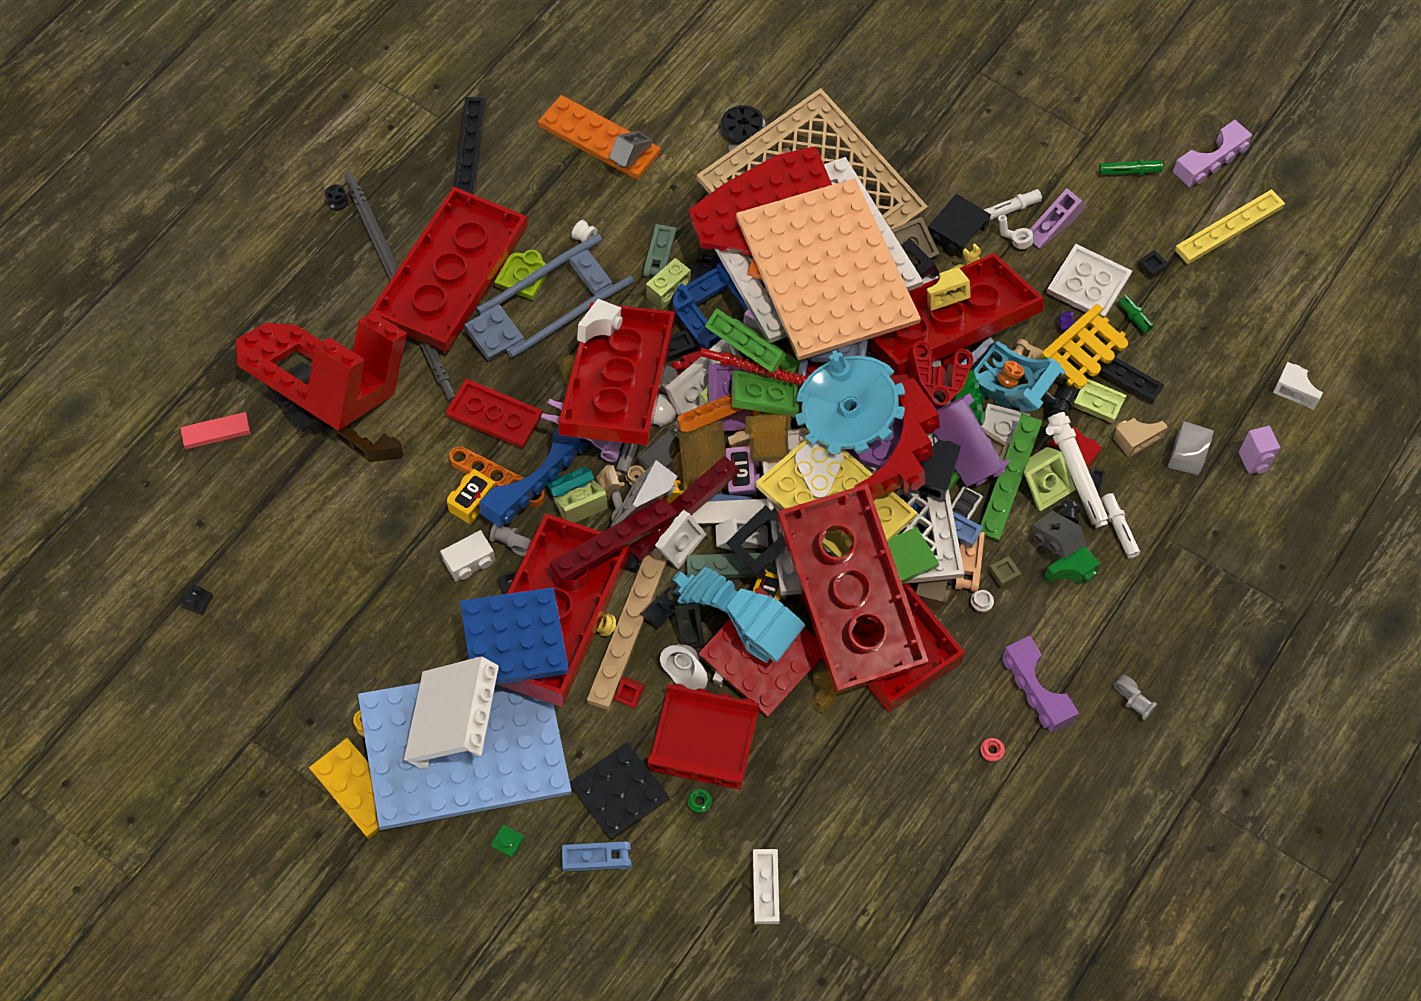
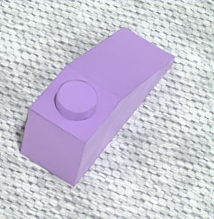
[1030,188,1086,249]

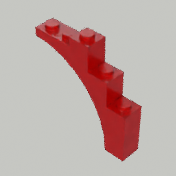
[854,377,940,501]

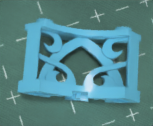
[972,341,1065,412]

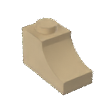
[1113,418,1168,458]

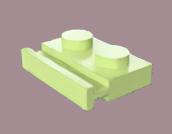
[1073,379,1126,424]

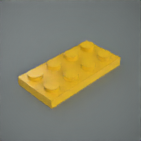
[309,738,380,839]

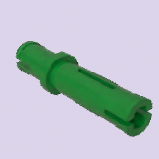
[1099,159,1163,175]

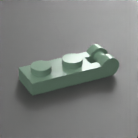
[643,224,676,277]

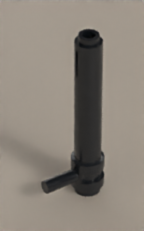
[1042,333,1105,418]

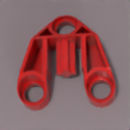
[907,341,973,409]

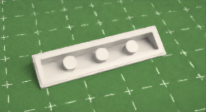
[692,499,768,524]

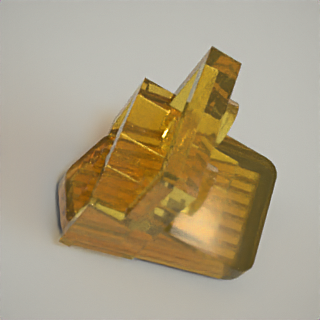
[745,412,791,461]

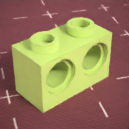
[646,258,691,310]

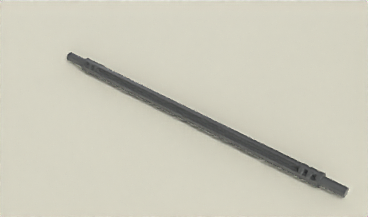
[344,172,455,402]

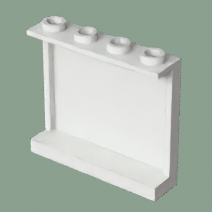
[404,656,499,769]

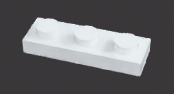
[753,849,779,924]

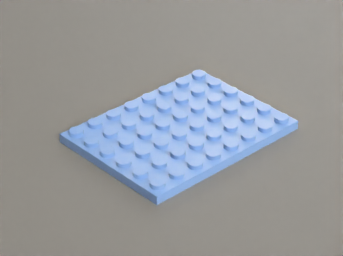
[358,683,571,830]

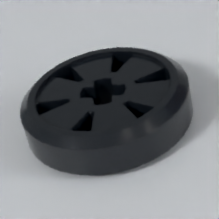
[721,105,765,145]

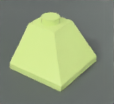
[1024,447,1076,511]

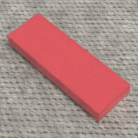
[181,412,251,449]

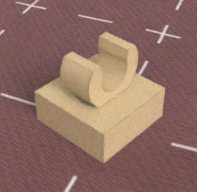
[596,465,625,496]

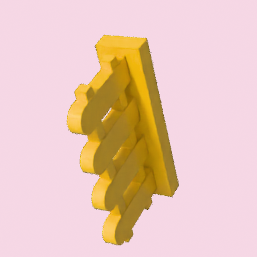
[1039,303,1128,389]

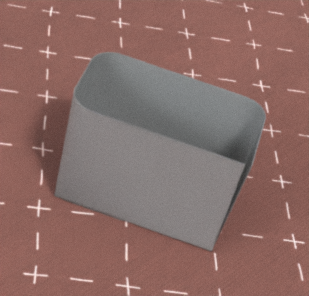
[1167,421,1214,476]

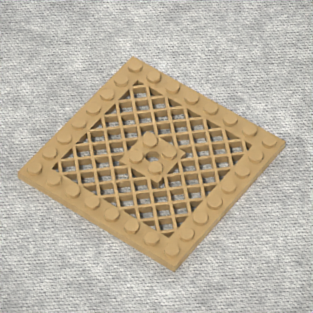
[696,88,928,229]

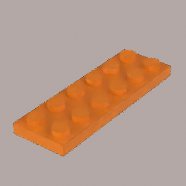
[538,95,661,180]

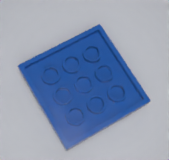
[460,587,569,685]

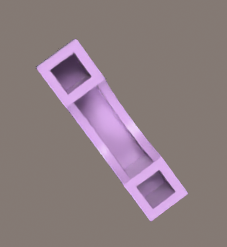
[1173,120,1252,188]

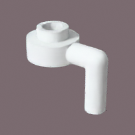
[998,215,1033,249]

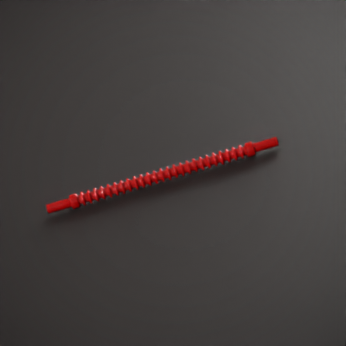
[699,348,809,387]

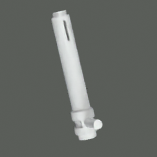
[1046,412,1108,529]

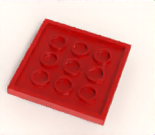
[698,587,823,718]

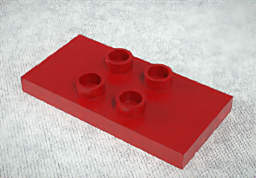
[370,187,528,352]
[867,253,1044,375]
[558,302,675,445]

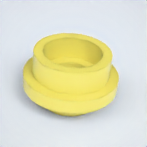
[597,614,616,637]

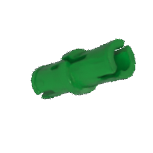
[1117,295,1154,334]

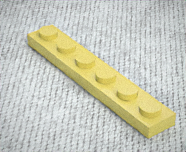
[1175,189,1285,264]

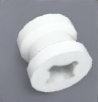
[572,220,597,242]

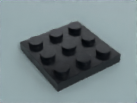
[569,742,670,841]

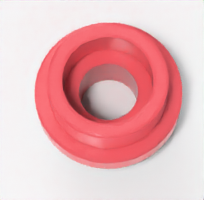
[981,738,1005,762]

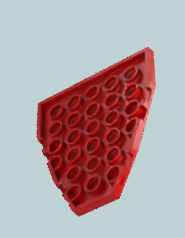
[689,146,832,255]

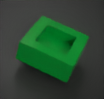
[491,825,525,859]

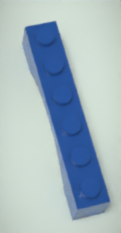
[480,427,588,528]

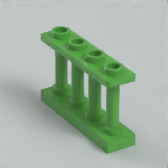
[705,308,799,374]

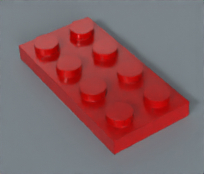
[445,379,543,449]

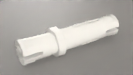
[984,189,1042,221]
[1101,493,1140,559]

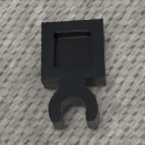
[640,588,679,629]

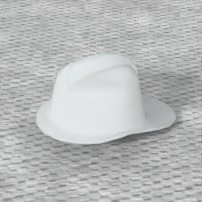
[660,644,708,690]

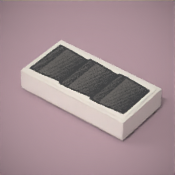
[952,486,983,520]

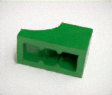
[1044,546,1100,585]

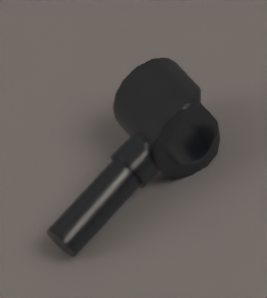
[625,555,639,573]

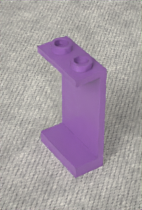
[934,393,1010,487]

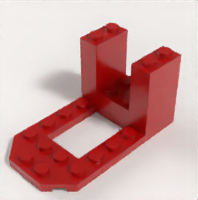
[235,312,407,431]

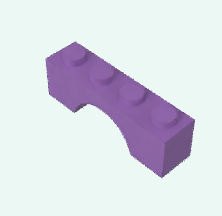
[1003,636,1079,734]

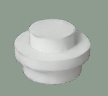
[971,590,994,613]

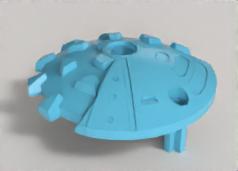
[795,350,905,455]

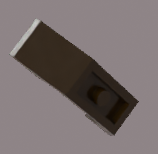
[334,421,404,462]

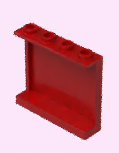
[648,684,759,790]

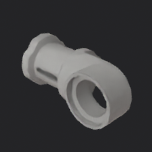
[489,524,532,557]
[1114,675,1158,720]

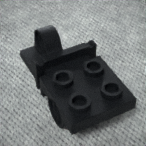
[266,362,325,434]

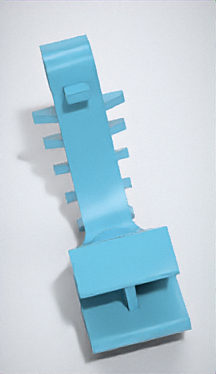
[672,566,805,663]

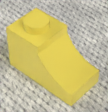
[927,267,970,311]

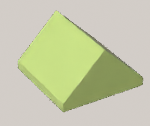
[553,480,608,523]

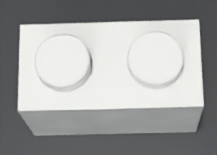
[440,530,496,582]

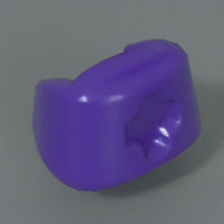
[1058,311,1078,333]

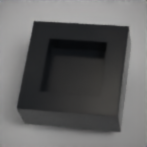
[1137,250,1169,279]

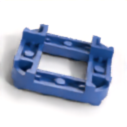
[672,261,748,350]

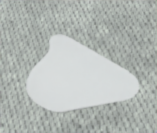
[795,442,844,498]

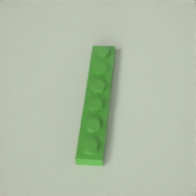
[980,413,1042,542]

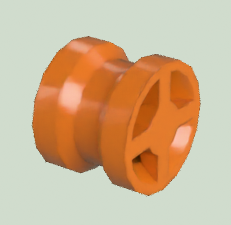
[997,361,1024,388]

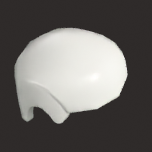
[653,394,677,427]

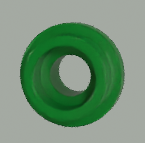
[688,789,712,813]

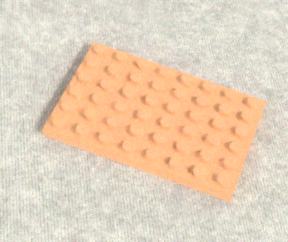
[736,178,921,361]

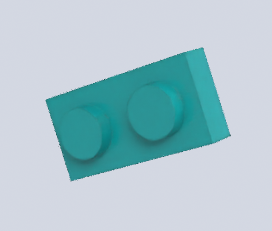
[546,466,594,497]

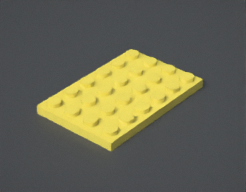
[755,439,917,557]

